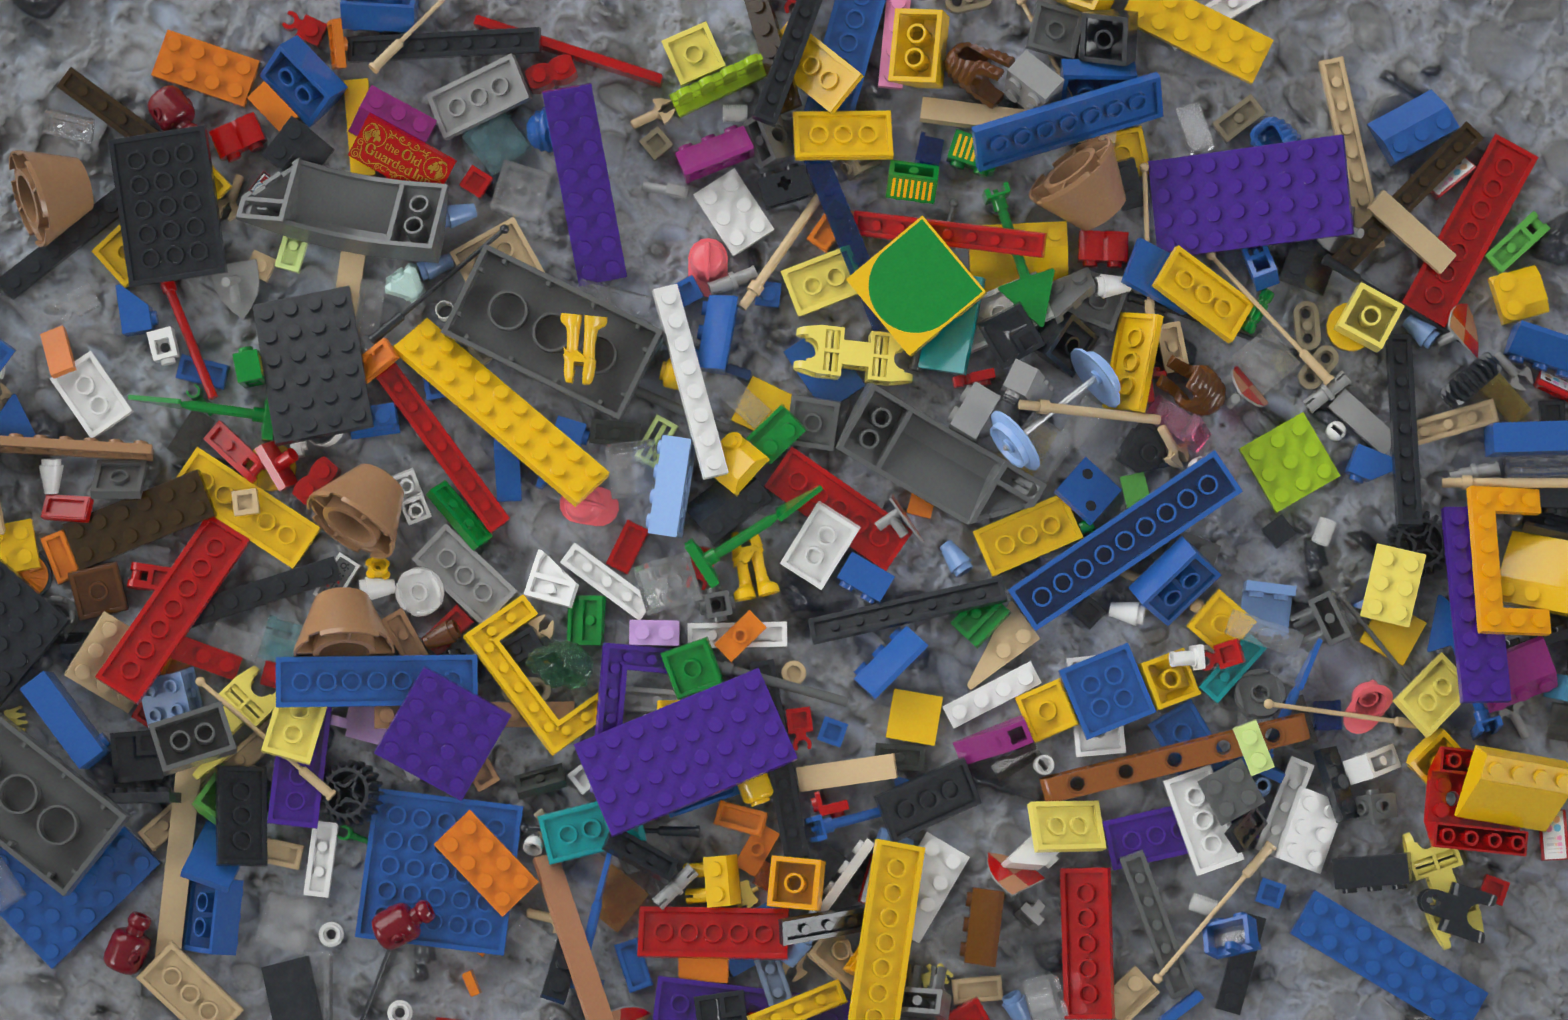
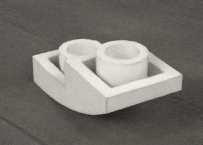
[392,468,432,525]

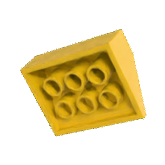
[967,221,1068,292]
[1454,745,1568,832]

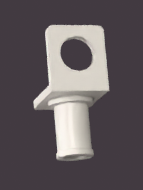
[1169,644,1218,671]

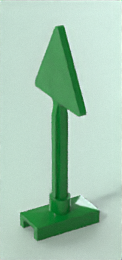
[982,182,1055,327]
[128,395,273,442]
[684,485,823,589]

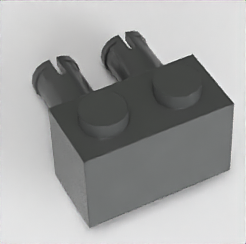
[1290,590,1355,652]
[901,964,952,1020]

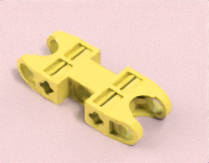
[793,325,913,386]
[192,666,276,780]
[1402,832,1484,950]

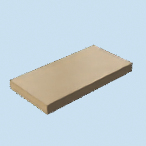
[136,941,244,1020]

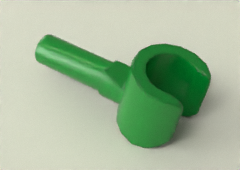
[186,384,213,417]
[1078,520,1096,535]
[337,825,368,844]

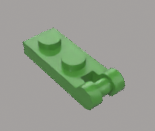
[1484,211,1551,274]

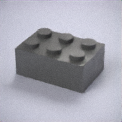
[148,701,237,776]

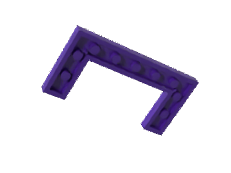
[590,643,670,792]

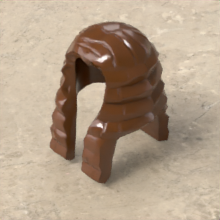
[944,42,1015,109]
[1156,355,1226,417]

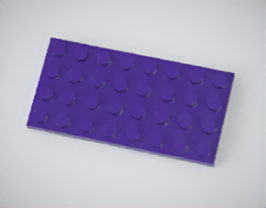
[1148,134,1354,255]
[574,668,798,837]

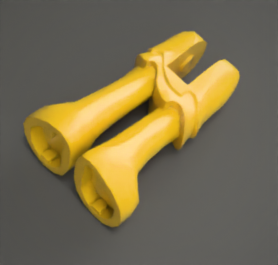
[560,313,608,385]
[730,531,780,602]

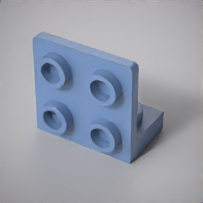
[1241,580,1297,637]
[141,667,204,728]

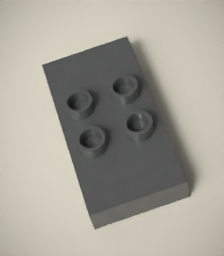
[441,244,664,421]
[0,712,132,896]

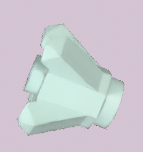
[385,263,426,304]

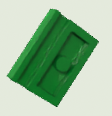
[746,404,807,464]
[567,595,606,646]
[950,603,1011,649]

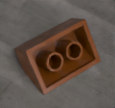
[959,887,1005,967]

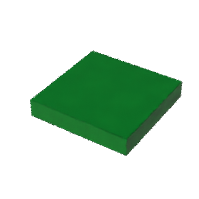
[660,636,724,700]

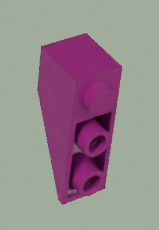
[952,715,1034,764]

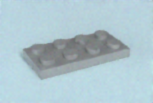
[426,53,532,140]
[412,523,518,624]

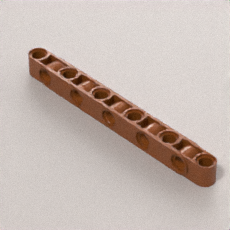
[1039,713,1311,801]

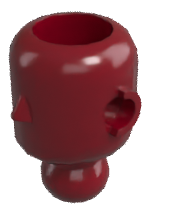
[147,85,198,131]
[371,900,435,950]
[103,911,151,975]

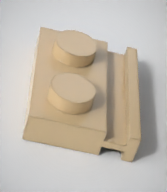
[1114,965,1160,1020]

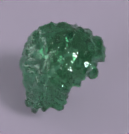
[525,640,594,689]

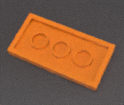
[151,29,261,108]
[433,810,539,917]

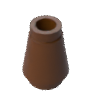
[423,619,462,650]

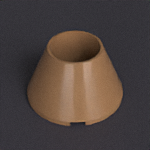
[1029,136,1126,231]
[9,150,94,247]
[307,464,404,559]
[294,587,395,657]

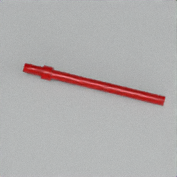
[160,281,218,400]

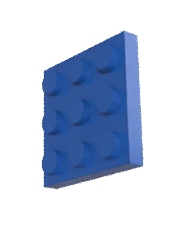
[1058,643,1156,740]

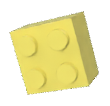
[1333,282,1405,353]

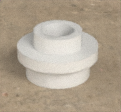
[319,922,344,947]
[387,1000,413,1020]

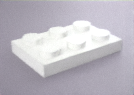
[693,168,774,257]
[50,351,134,438]
[780,501,861,590]
[1274,786,1338,874]

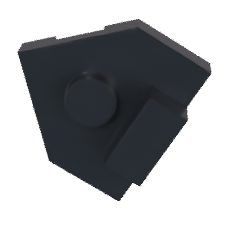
[1115,423,1170,473]

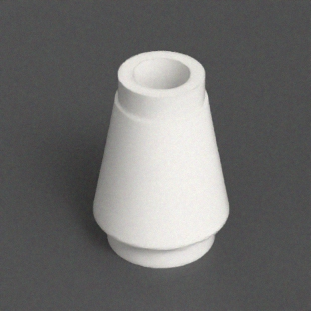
[1094,274,1131,299]
[39,458,64,494]
[359,577,395,600]
[1109,602,1146,626]

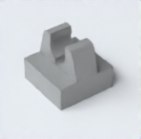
[1014,899,1045,931]

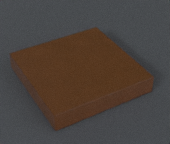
[68,561,129,621]

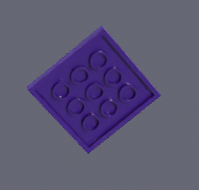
[374,666,512,801]

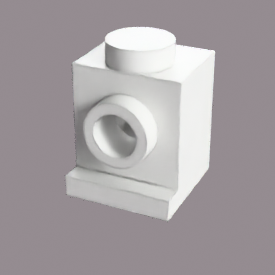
[146,326,181,366]

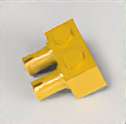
[683,854,742,908]

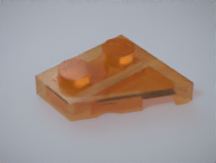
[599,864,650,933]

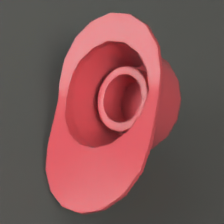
[688,238,728,297]
[560,487,619,526]
[1343,679,1393,734]

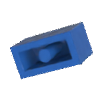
[837,552,895,605]

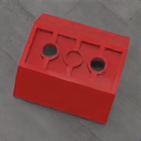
[1424,746,1529,856]

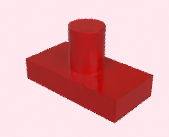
[254,441,299,492]

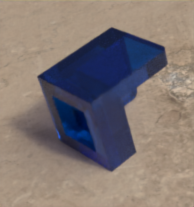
[914,131,944,166]
[1312,700,1342,731]

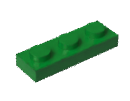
[426,480,493,551]

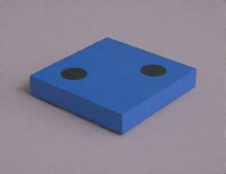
[1054,457,1122,526]

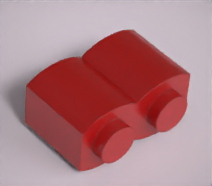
[525,54,578,94]
[209,112,268,163]
[1077,230,1129,268]
[292,456,341,506]

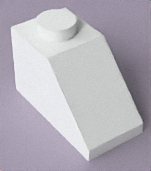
[1343,743,1401,785]
[1001,835,1059,871]

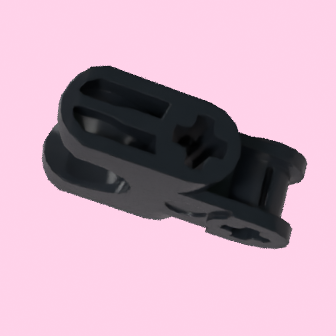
[1416,882,1497,944]

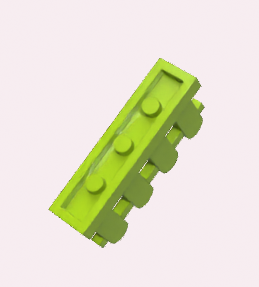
[669,53,766,118]

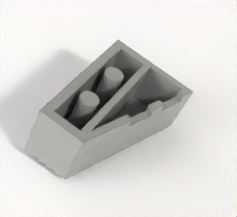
[999,359,1055,415]

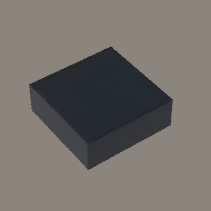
[1538,400,1566,421]
[1261,514,1297,549]
[1071,596,1107,630]

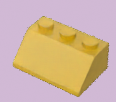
[888,8,950,89]

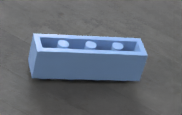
[646,435,696,538]

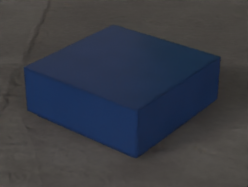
[726,364,752,383]

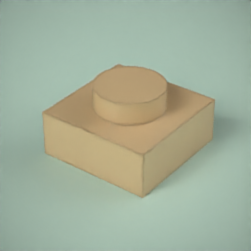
[249,249,276,283]
[231,488,260,517]

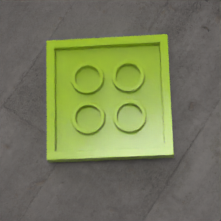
[1238,412,1341,513]

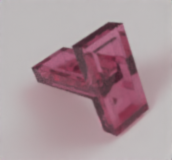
[1146,395,1211,454]

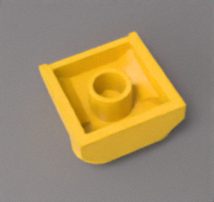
[1487,265,1549,326]
[714,432,770,496]
[1138,648,1201,711]
[1406,728,1461,785]

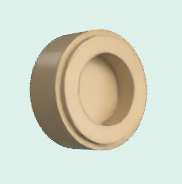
[781,661,806,684]

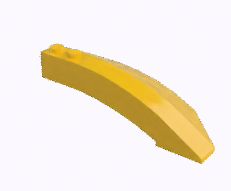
[1500,530,1568,617]

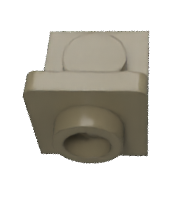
[838,160,882,181]

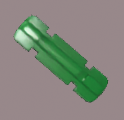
[1241,288,1274,335]

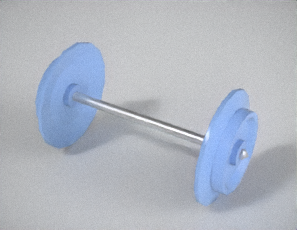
[990,348,1121,471]

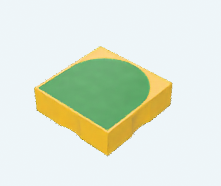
[846,215,987,357]

